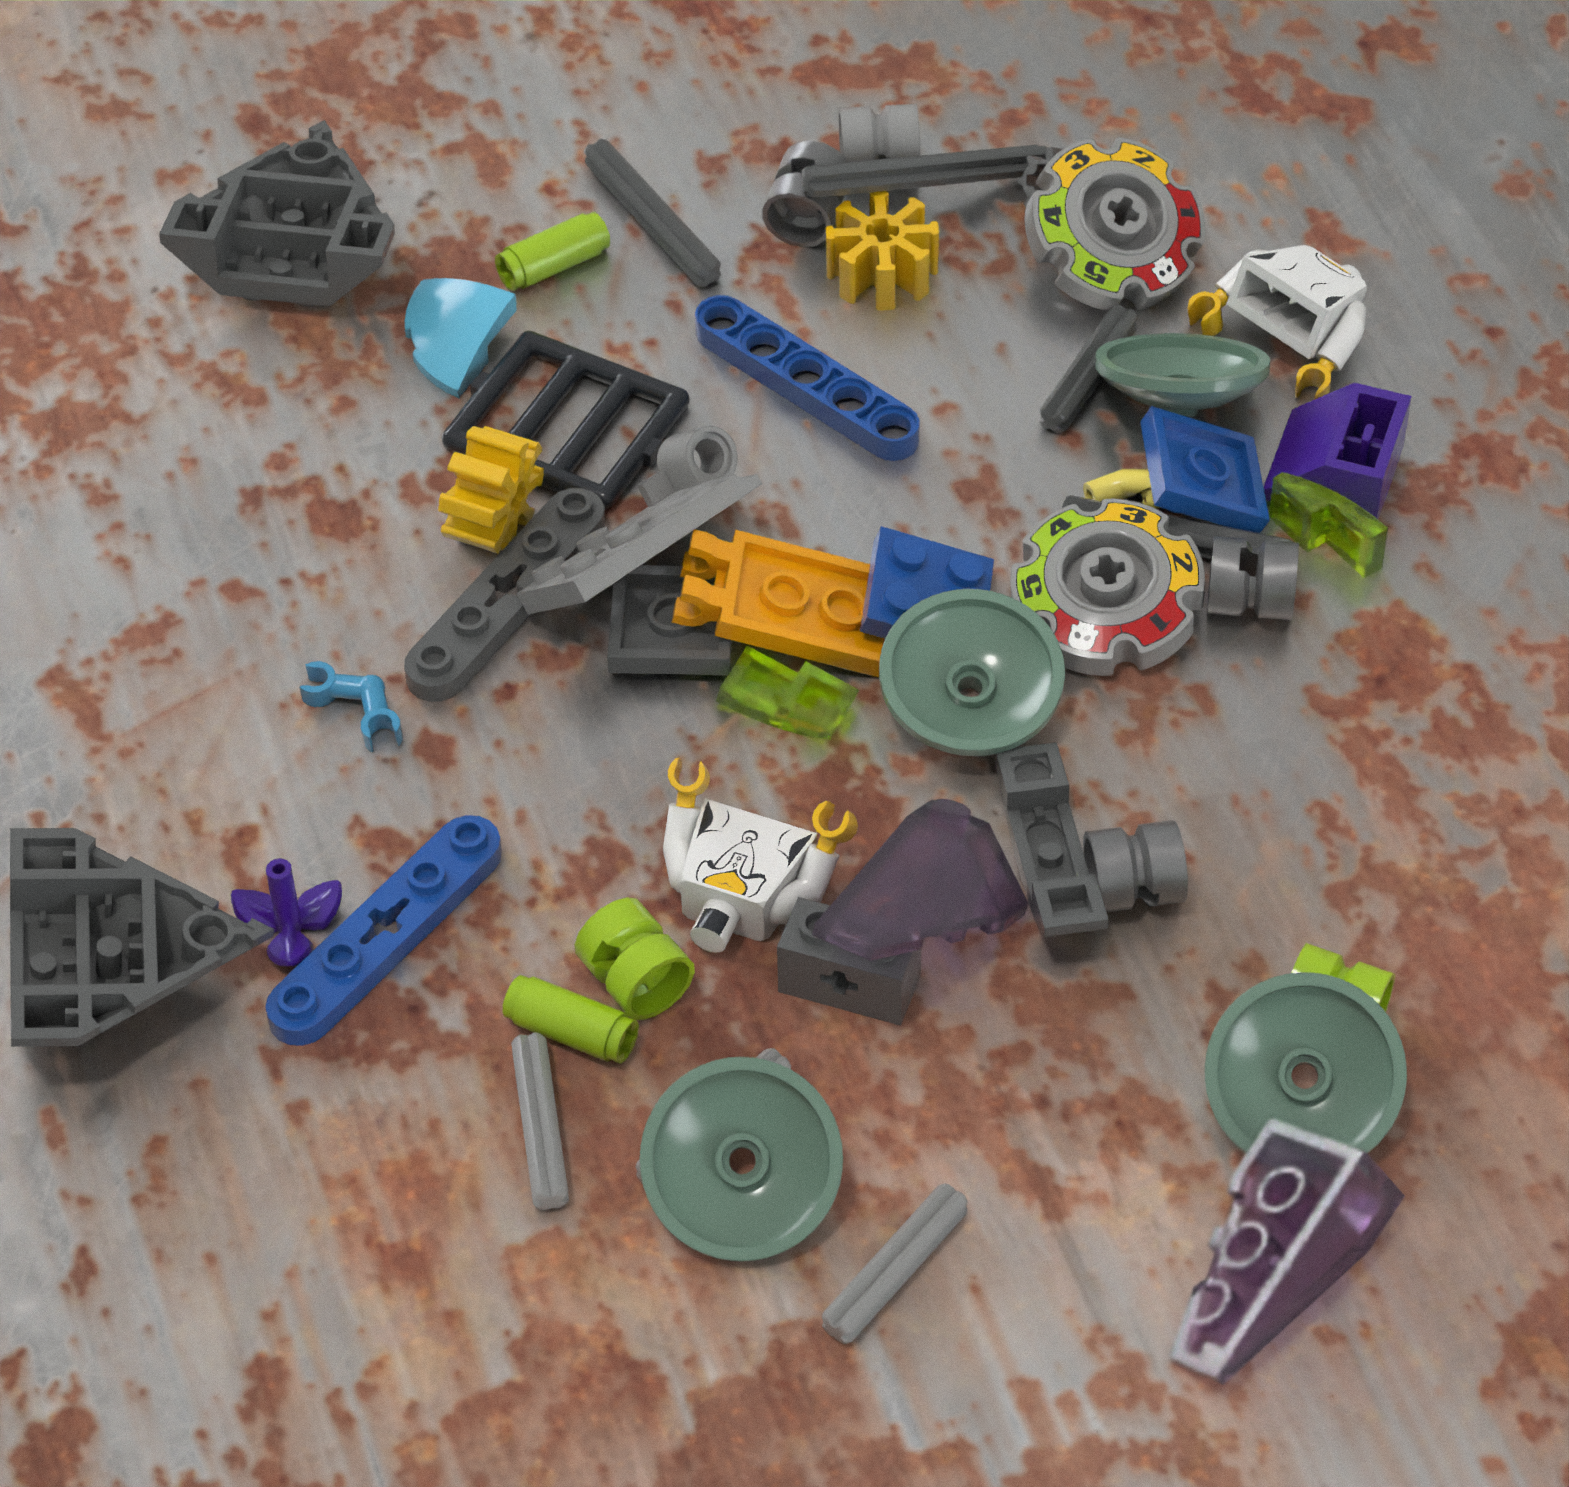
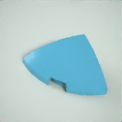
[405,278,517,399]

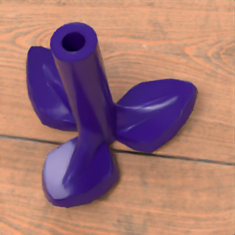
[231,858,342,966]

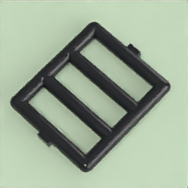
[441,331,690,510]

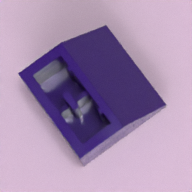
[1263,382,1412,527]

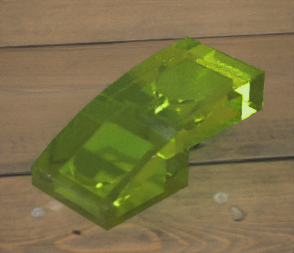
[1269,472,1388,578]
[716,646,859,740]

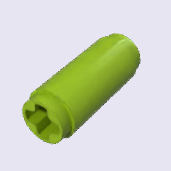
[495,212,610,291]
[502,975,639,1063]

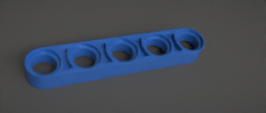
[695,295,920,461]

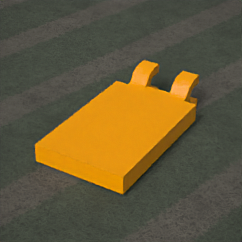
[671,529,885,677]

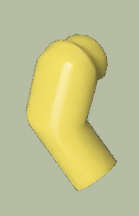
[1083,469,1161,509]

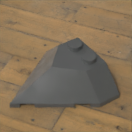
[159,120,395,306]
[10,828,274,1047]

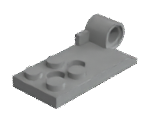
[516,426,762,614]

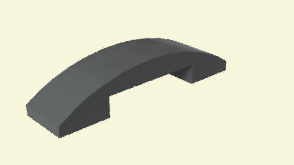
[995,742,1108,937]

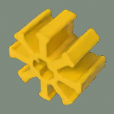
[826,191,939,311]
[438,426,544,554]

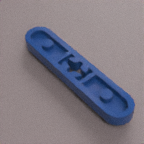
[265,815,502,1046]

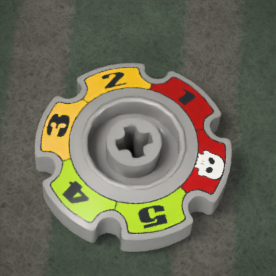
[1025,137,1205,311]
[1011,499,1205,676]

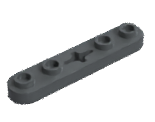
[404,488,605,702]

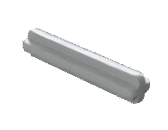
[511,1032,569,1211]
[822,1183,968,1344]

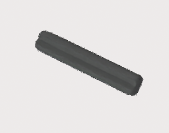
[1039,304,1138,434]

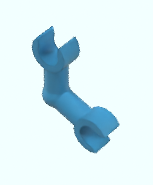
[299,661,403,752]

